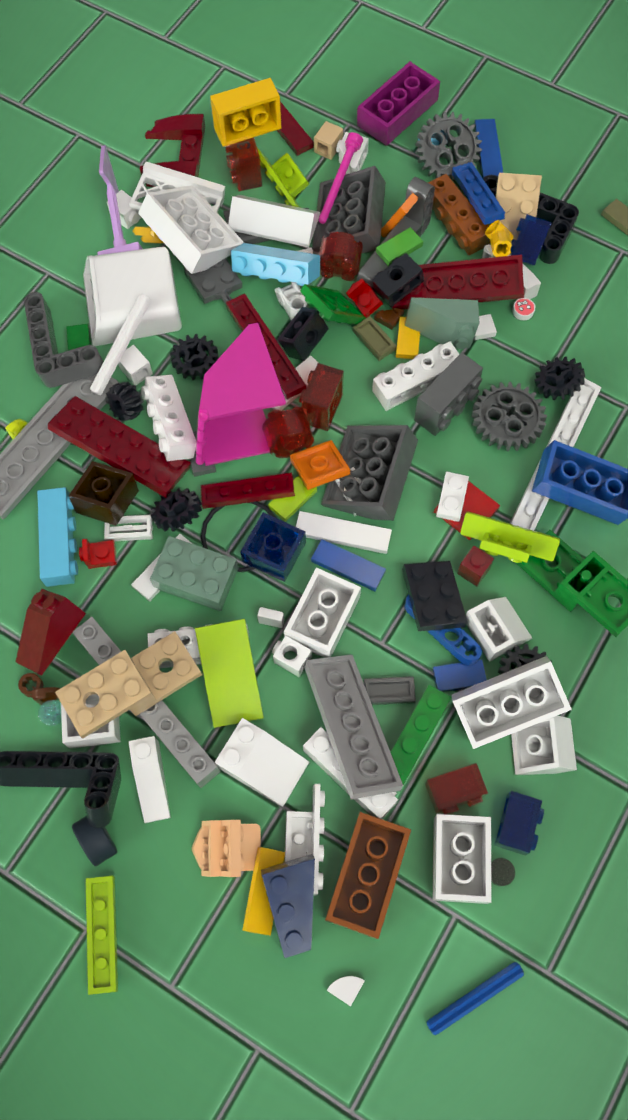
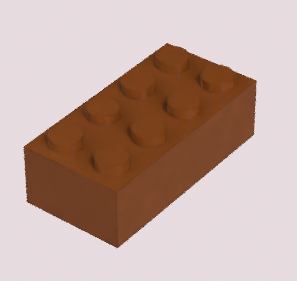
[325,812,411,939]

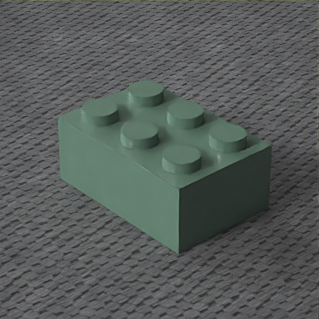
[150,536,238,611]

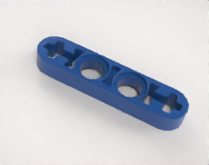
[404,594,482,666]

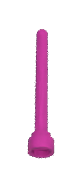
[318,132,363,224]

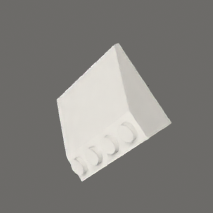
[138,185,244,274]

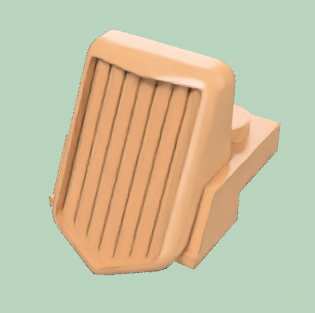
[192,820,261,877]

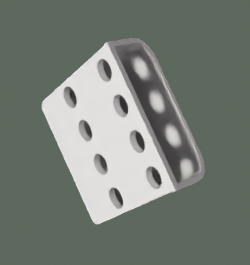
[83,247,182,347]

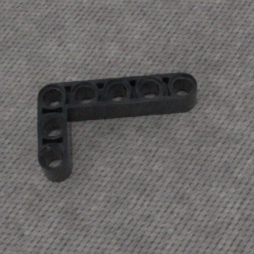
[483,175,579,264]
[0,751,121,828]

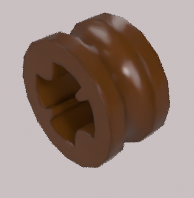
[18,673,44,698]

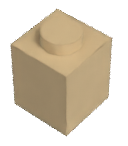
[314,121,343,160]

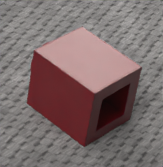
[457,546,494,587]

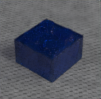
[240,512,306,582]

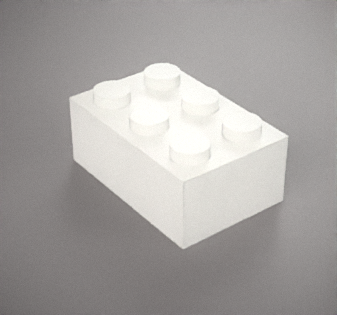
[284,568,361,658]
[433,814,491,904]

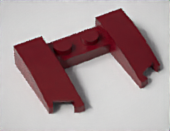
[140,114,205,187]

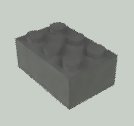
[414,352,483,436]

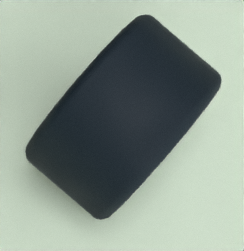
[72,816,117,866]

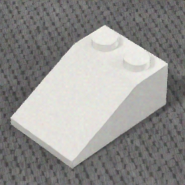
[214,718,309,807]

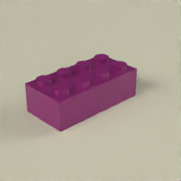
[357,62,440,146]

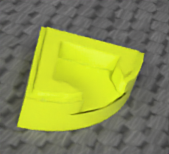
[5,419,28,439]

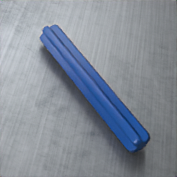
[426,962,524,1035]

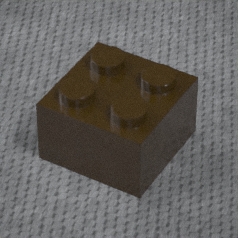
[69,461,139,526]

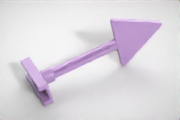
[97,145,143,255]

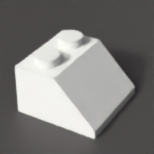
[511,716,577,775]

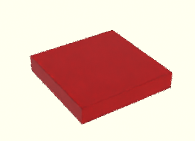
[434,481,500,540]

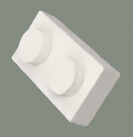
[436,472,469,522]

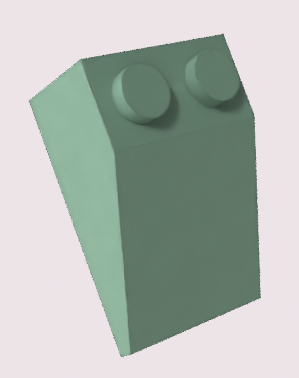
[405,297,480,349]

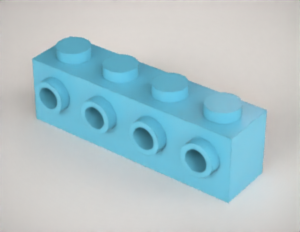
[231,243,320,286]
[37,487,78,587]

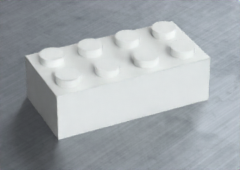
[451,656,572,749]

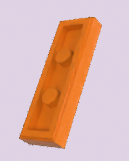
[381,193,418,238]

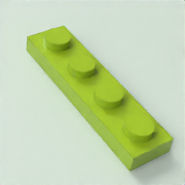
[86,876,118,995]

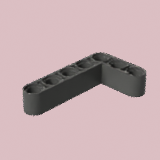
[357,177,435,290]
[24,292,104,388]

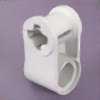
[275,282,308,321]

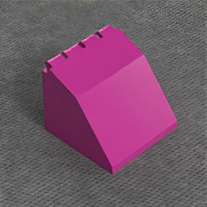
[196,323,286,466]

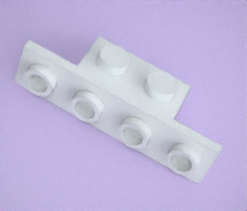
[285,784,325,896]

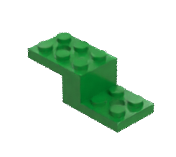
[516,530,628,637]

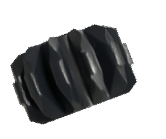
[106,381,144,421]

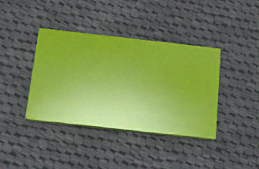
[195,618,264,728]

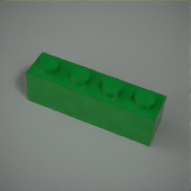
[391,685,452,791]

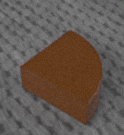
[374,308,404,330]
[31,687,61,705]

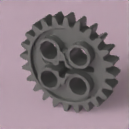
[415,112,482,182]
[472,382,547,452]

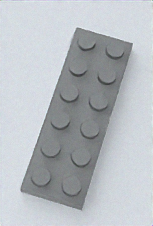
[304,655,403,800]

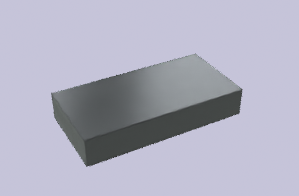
[364,676,416,705]

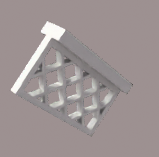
[129,162,225,213]

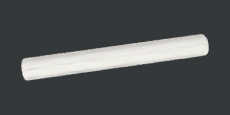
[90,294,151,395]

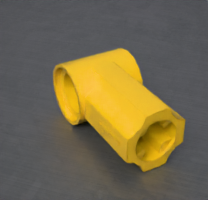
[485,220,514,257]

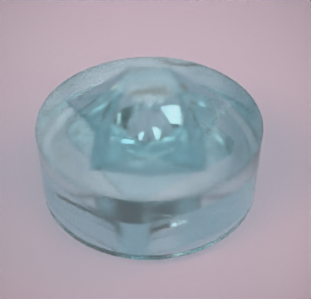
[38,700,62,726]

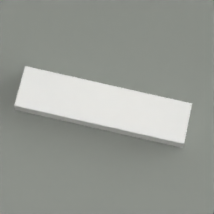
[294,511,392,554]

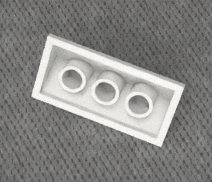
[228,195,320,248]

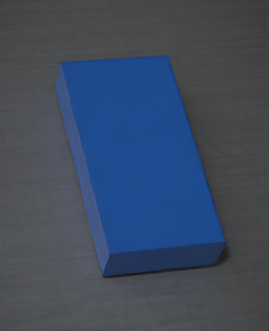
[433,660,487,692]

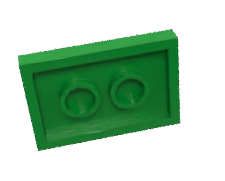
[300,284,366,325]

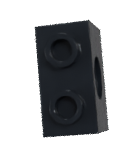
[372,253,425,307]
[277,307,329,361]

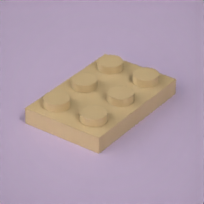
[496,173,542,243]

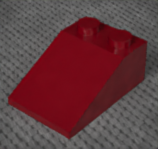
[16,589,86,676]

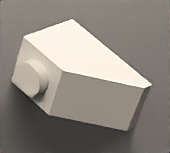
[336,132,369,175]

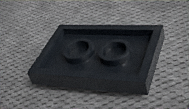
[402,561,468,632]

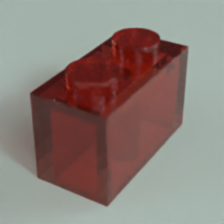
[425,763,488,815]

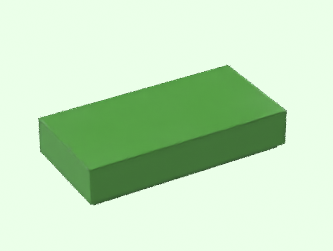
[376,227,423,267]

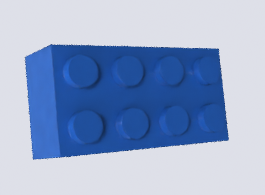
[532,440,628,525]

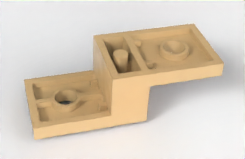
[55,631,202,739]

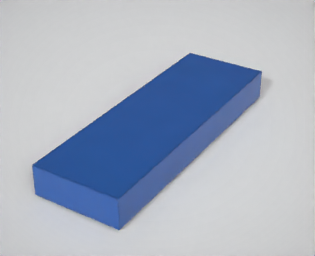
[311,539,386,591]

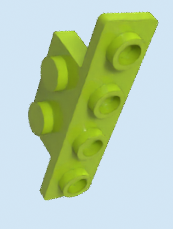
[254,147,310,208]
[460,512,560,563]

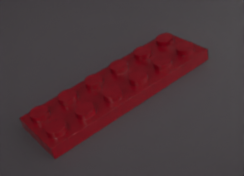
[392,255,524,309]
[48,396,191,498]

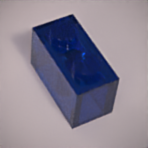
[510,214,551,266]
[494,791,544,855]

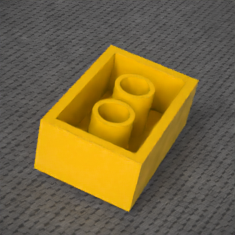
[210,78,281,147]

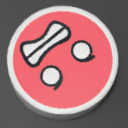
[512,298,535,320]

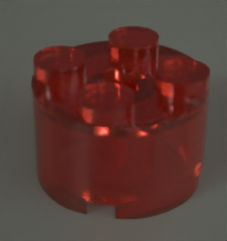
[318,232,363,281]
[262,407,314,458]

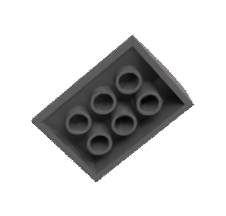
[312,166,386,254]
[321,425,418,521]

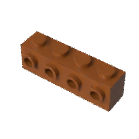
[428,174,490,255]

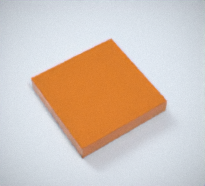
[290,440,350,490]

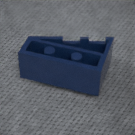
[261,854,315,958]

